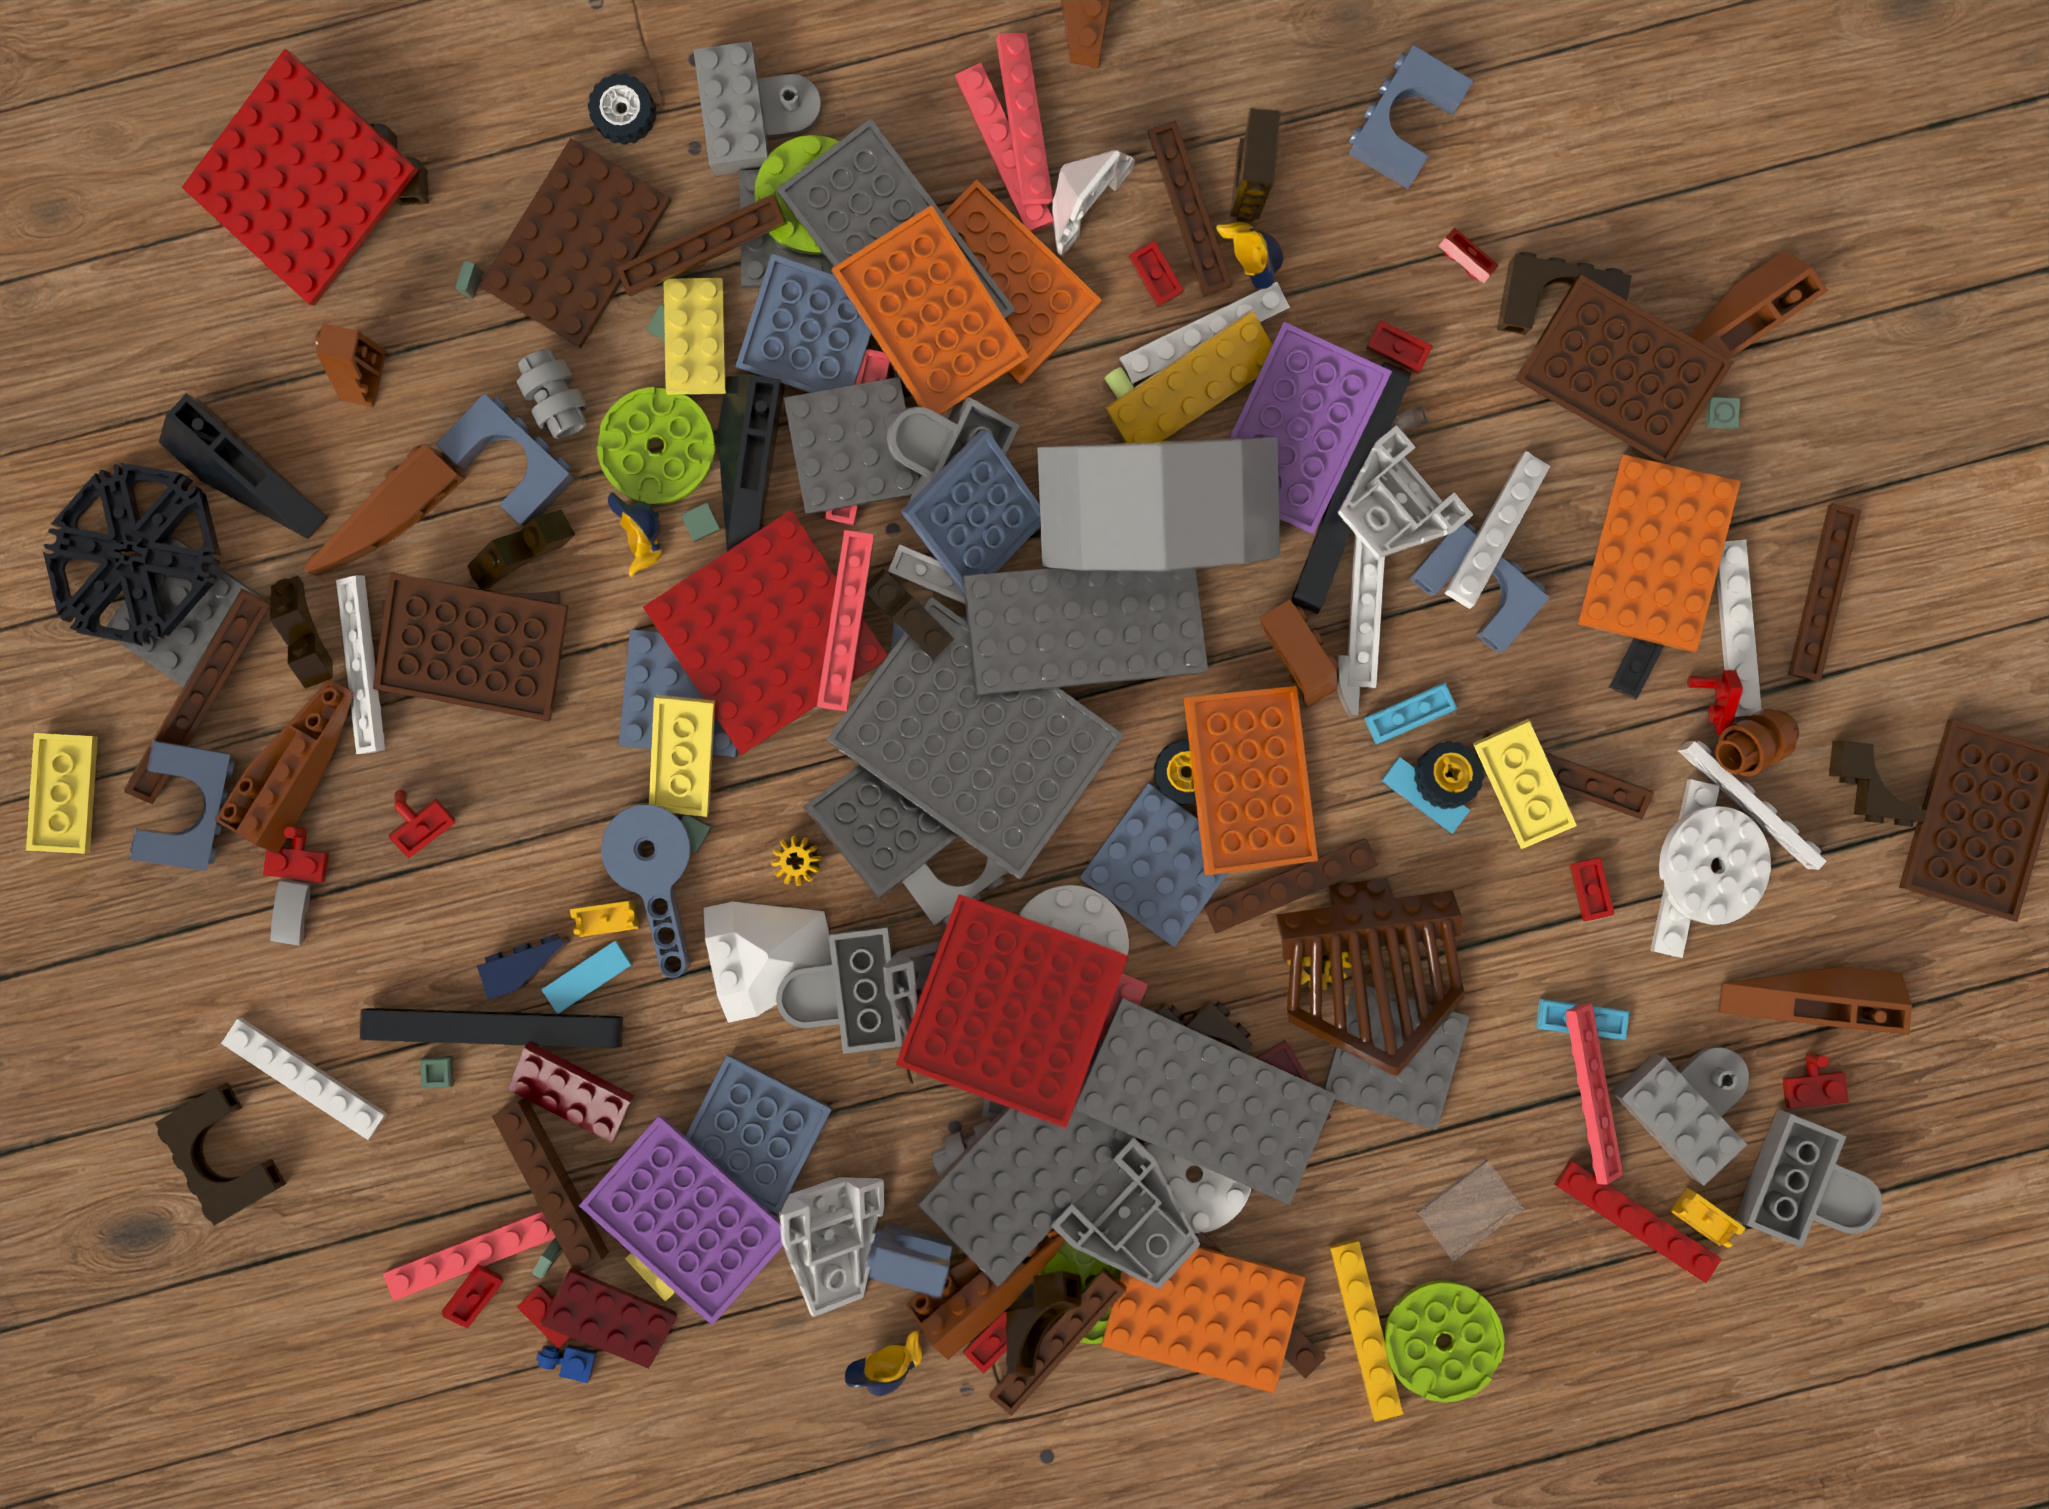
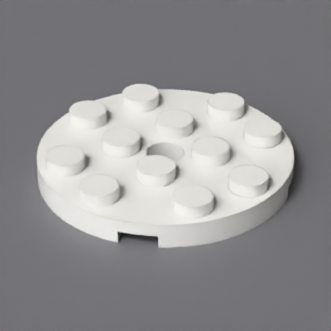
[1659,806,1771,925]
[1019,885,1129,955]
[1141,1141,1251,1233]

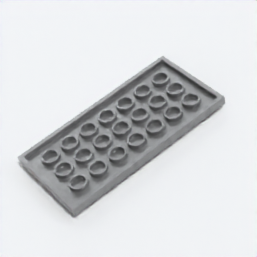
[776,118,1016,319]
[962,568,1208,696]
[1074,998,1336,1205]
[915,1042,1136,1287]

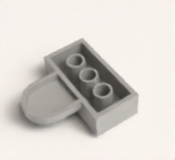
[693,41,822,176]
[887,398,1020,503]
[776,926,904,1054]
[1612,1046,1749,1186]
[1735,1109,1883,1248]

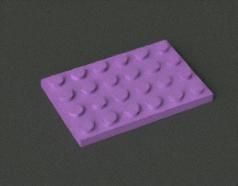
[1229,322,1392,534]
[579,1114,783,1325]

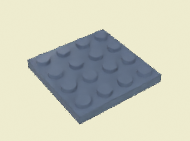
[735,253,871,393]
[901,429,1041,595]
[619,629,738,757]
[1079,783,1228,947]
[686,1054,833,1215]

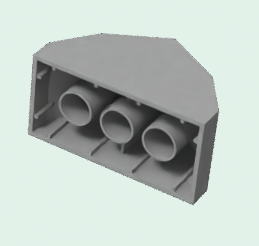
[1038,437,1280,570]

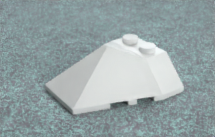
[1052,150,1135,259]
[1338,425,1473,559]
[704,901,832,1023]
[780,1177,885,1317]

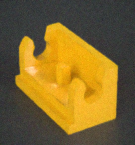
[570,900,639,937]
[1670,1187,1746,1248]

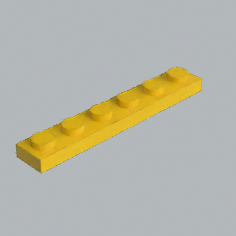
[1329,1239,1403,1422]

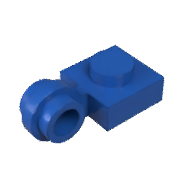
[536,1344,597,1383]

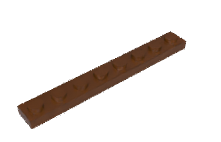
[124,588,270,804]

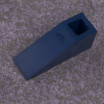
[477,933,570,1000]

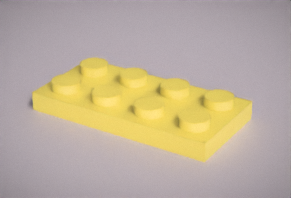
[664,278,726,395]
[649,695,715,817]
[1473,719,1577,849]
[26,733,98,854]

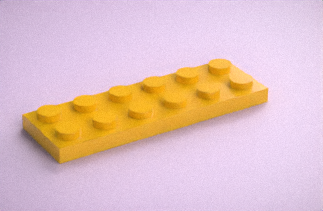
[1104,311,1272,443]

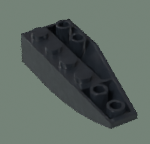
[717,375,785,551]
[159,393,328,539]

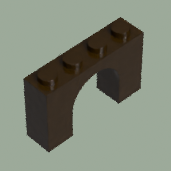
[1230,108,1281,222]
[1497,252,1632,335]
[155,1083,286,1226]

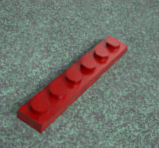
[1554,1160,1722,1284]

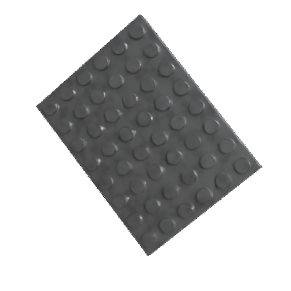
[826,597,1124,880]

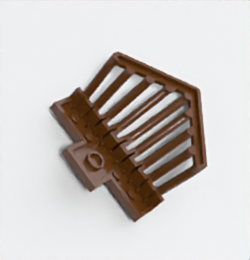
[1276,878,1464,1076]

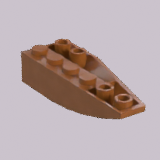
[1689,251,1828,359]
[303,443,465,576]
[215,679,354,854]
[1718,966,1912,1035]
[905,1228,1066,1360]

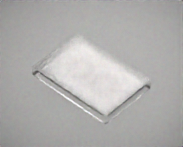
[1416,1159,1524,1261]

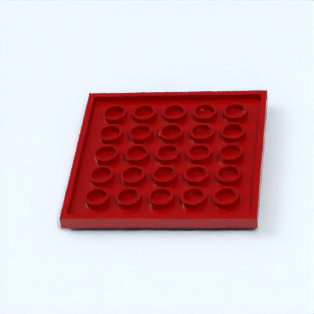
[182,49,419,306]
[643,510,888,755]
[895,894,1128,1128]

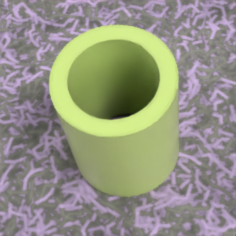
[1104,367,1134,399]

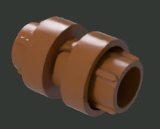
[1716,709,1799,776]

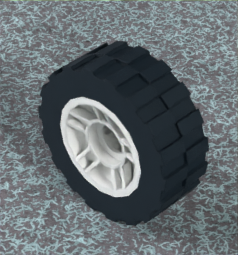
[588,73,656,145]

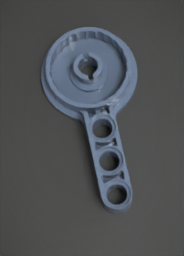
[601,805,691,978]

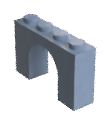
[1349,45,1473,189]
[435,393,576,527]
[1409,522,1550,654]
[129,740,234,871]
[865,1222,953,1298]

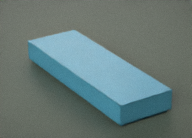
[1364,682,1457,745]
[1381,757,1470,834]
[541,940,633,1014]
[1536,998,1630,1040]

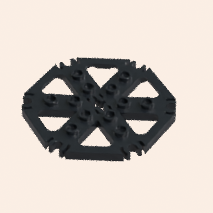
[43,463,221,646]

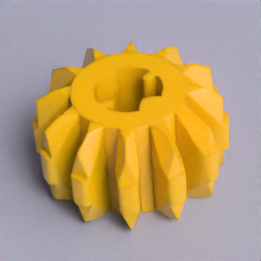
[771,836,822,886]

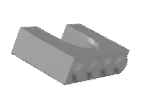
[903,857,1008,926]

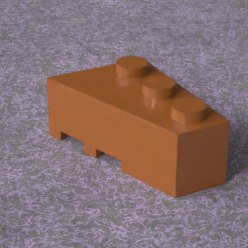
[1060,0,1110,68]
[315,323,387,407]
[1260,600,1339,707]

